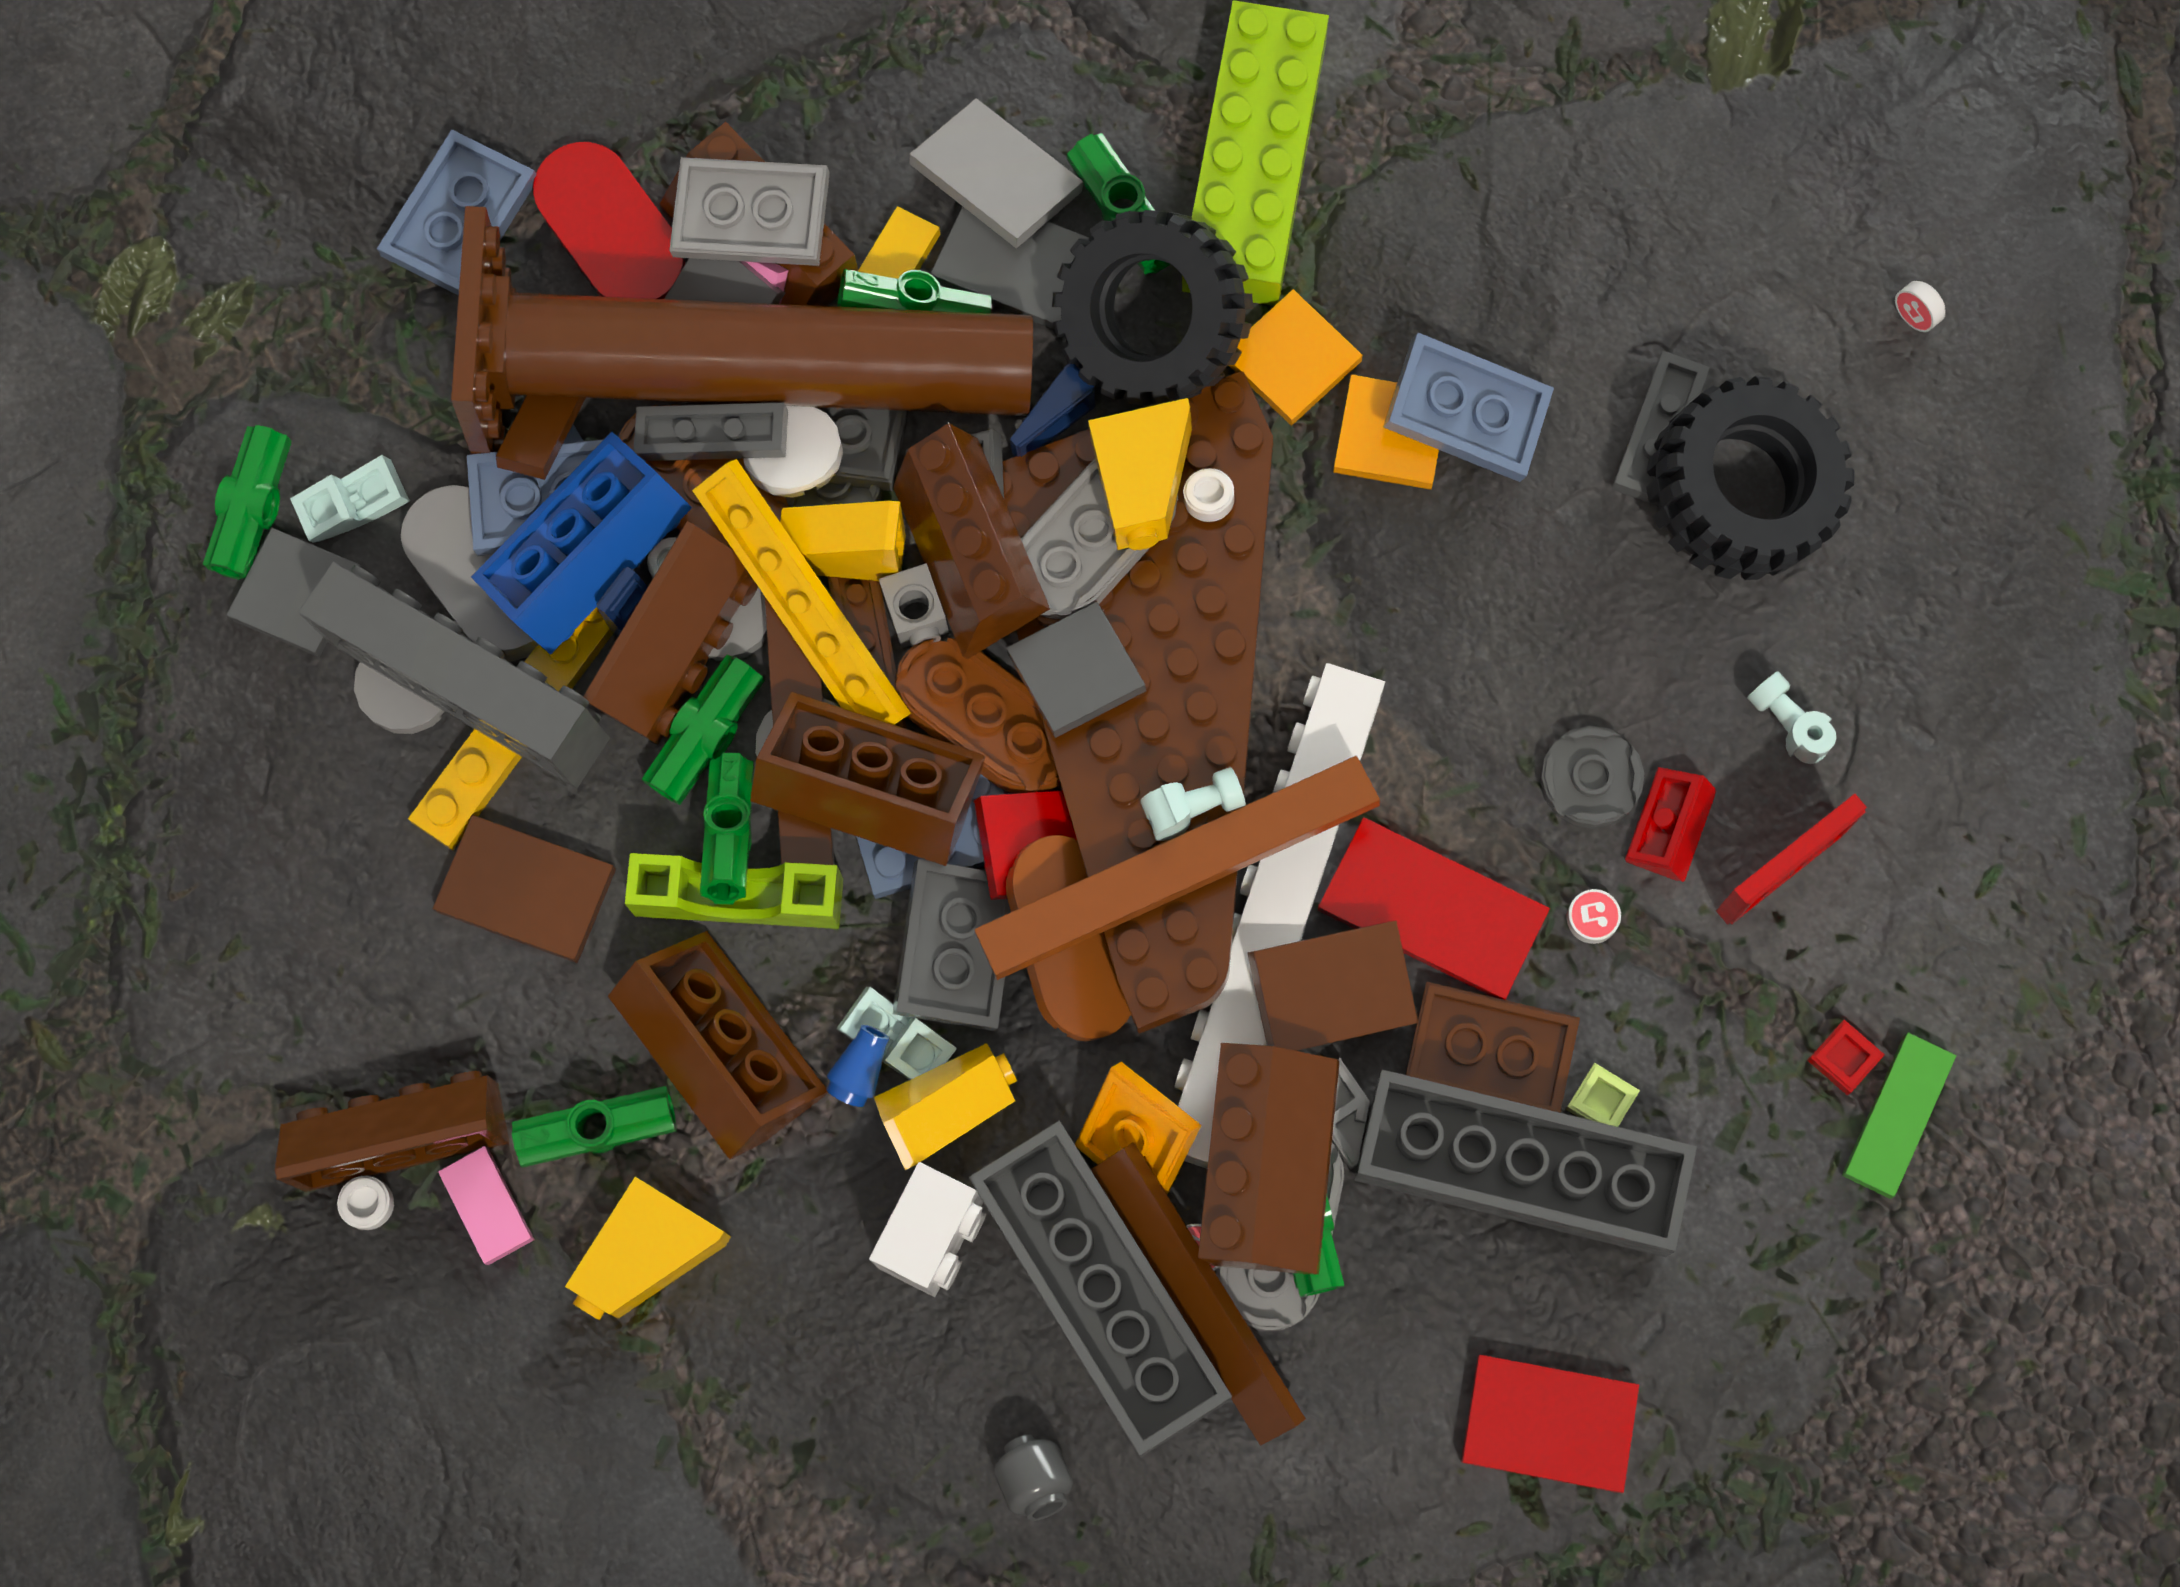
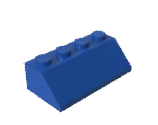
[471,432,693,655]

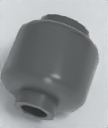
[994,1435,1073,1521]

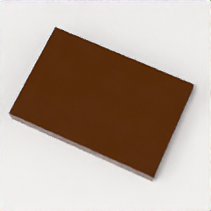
[432,815,616,963]
[1247,920,1418,1051]
[1405,982,1580,1113]

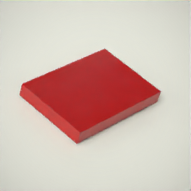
[1716,794,1867,925]
[1461,1355,1639,1493]

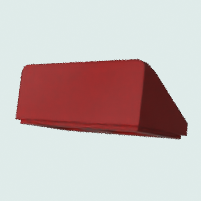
[1625,767,1716,882]

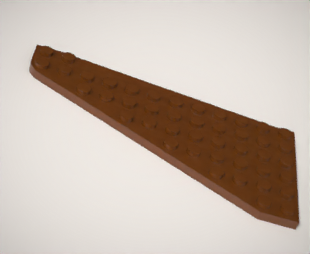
[1002,371,1273,1034]

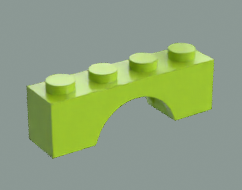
[625,853,844,929]

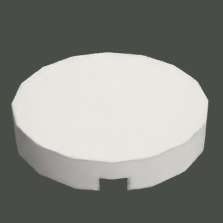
[743,406,843,498]

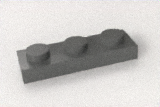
[1611,351,1710,506]
[633,403,788,461]

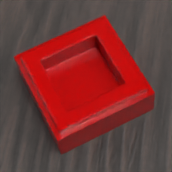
[1807,1019,1885,1095]

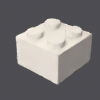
[869,1162,986,1297]

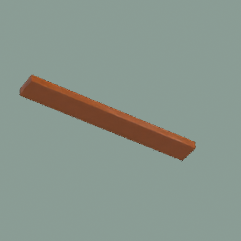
[974,755,1380,980]

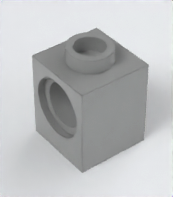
[879,563,949,648]

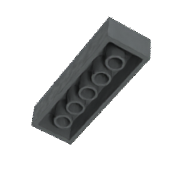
[298,562,610,789]
[1354,1070,1697,1257]
[969,1120,1232,1458]

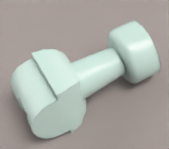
[1747,671,1836,764]
[1140,767,1246,841]

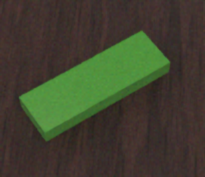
[1841,1033,1957,1199]

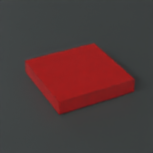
[974,791,1077,900]

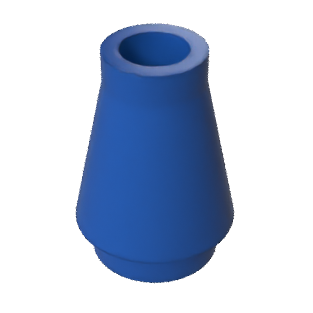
[826,1025,890,1107]

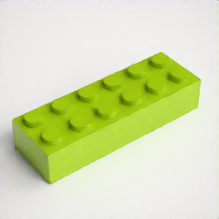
[1182,0,1329,306]

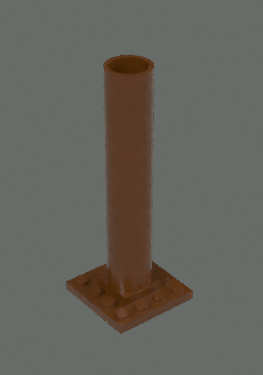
[451,206,1033,455]

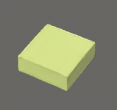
[1566,1063,1640,1127]

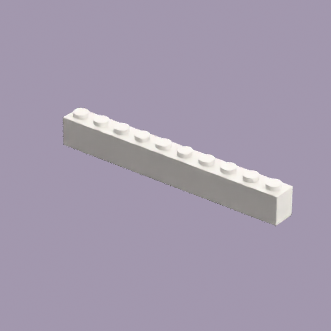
[1174,663,1385,1169]

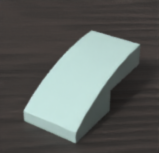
[290,455,409,543]
[836,986,957,1080]

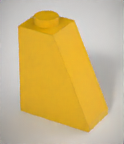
[1088,398,1192,550]
[780,501,906,581]
[874,1043,1017,1170]
[565,1177,731,1320]

